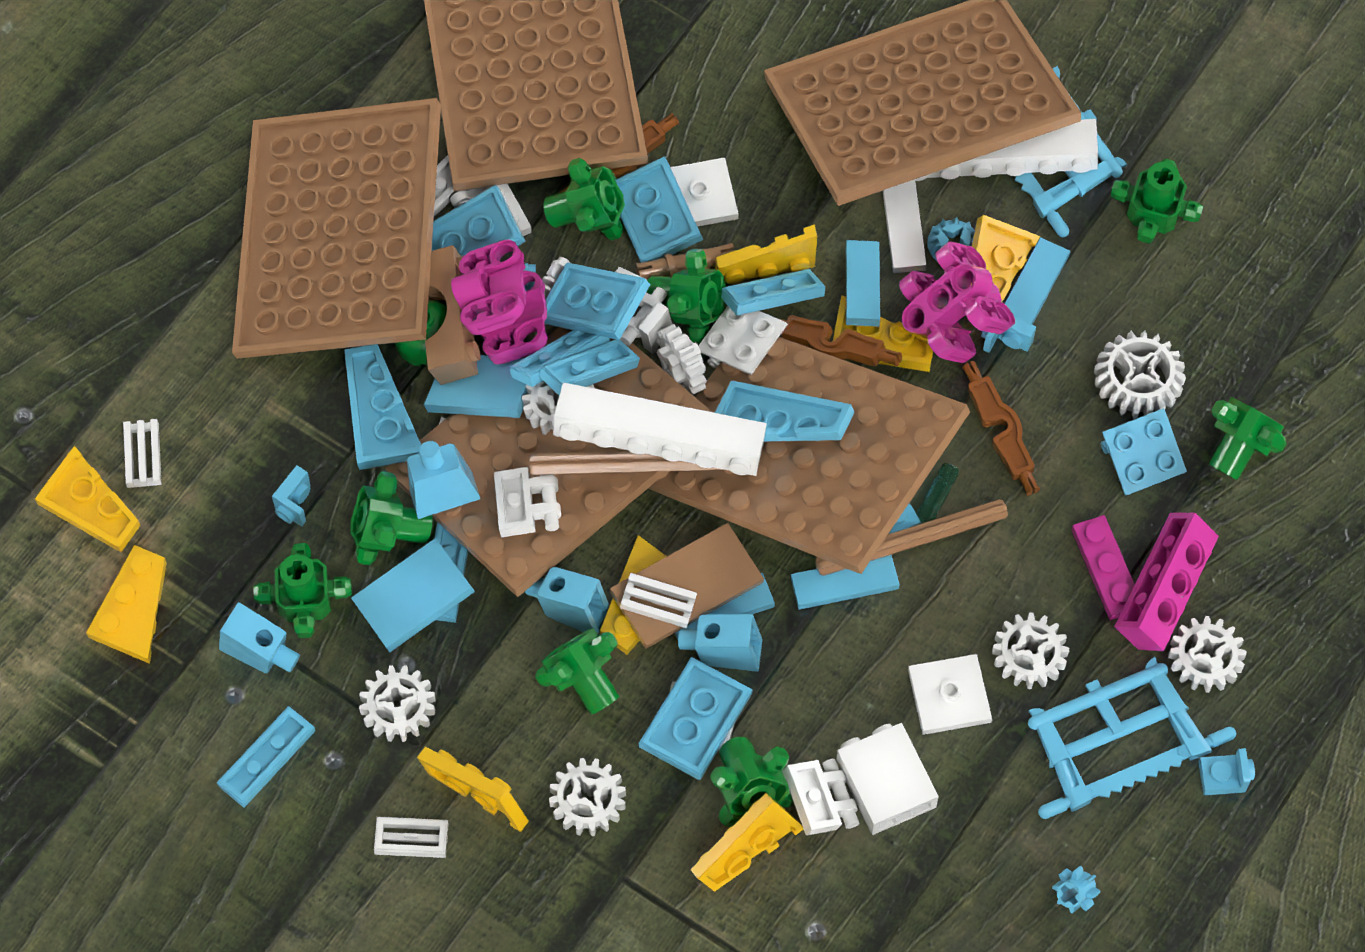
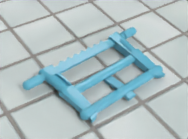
[1015,66,1127,237]
[1028,657,1236,819]

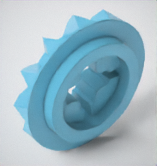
[927,217,975,261]

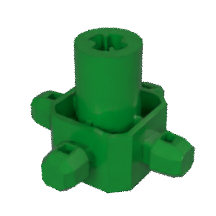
[544,158,625,241]
[1110,159,1204,244]
[646,249,726,344]
[1208,397,1287,481]
[350,471,433,565]
[253,543,352,638]
[535,628,620,715]
[710,737,794,827]

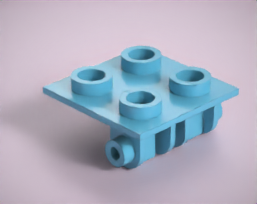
[1101,408,1187,496]

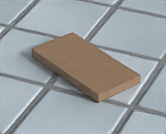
[610,523,764,649]

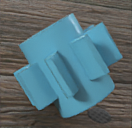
[1052,866,1100,913]

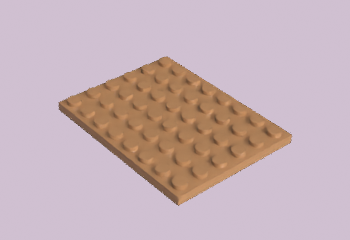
[424,0,648,191]
[764,0,1081,206]
[232,98,441,359]
[385,327,712,597]
[648,337,970,574]

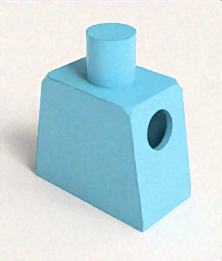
[407,441,480,519]
[525,567,610,634]
[219,602,300,673]
[678,614,763,672]

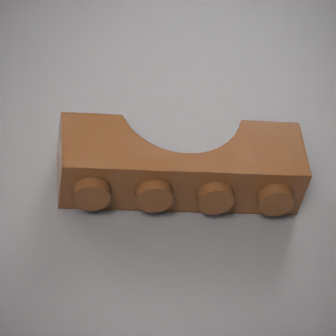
[425,245,481,385]

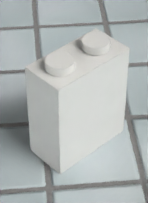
[836,723,939,835]

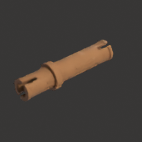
[635,243,735,281]

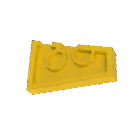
[971,215,1041,301]
[716,224,817,284]
[833,295,933,372]
[35,446,141,552]
[600,535,667,655]
[86,545,167,664]
[417,747,528,832]
[691,793,804,892]

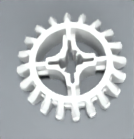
[1094,330,1186,419]

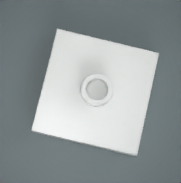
[670,158,738,226]
[908,654,992,735]

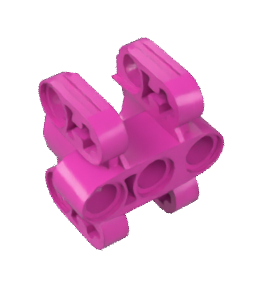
[451,239,548,365]
[899,241,1015,363]

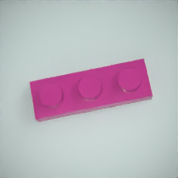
[1071,515,1135,620]

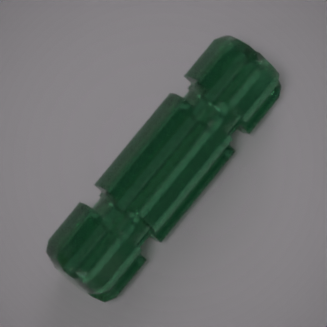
[917,463,959,523]

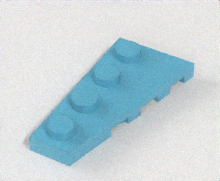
[344,344,421,470]
[715,380,855,442]

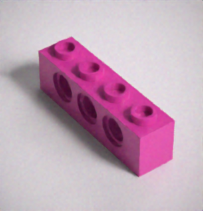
[1114,513,1219,651]

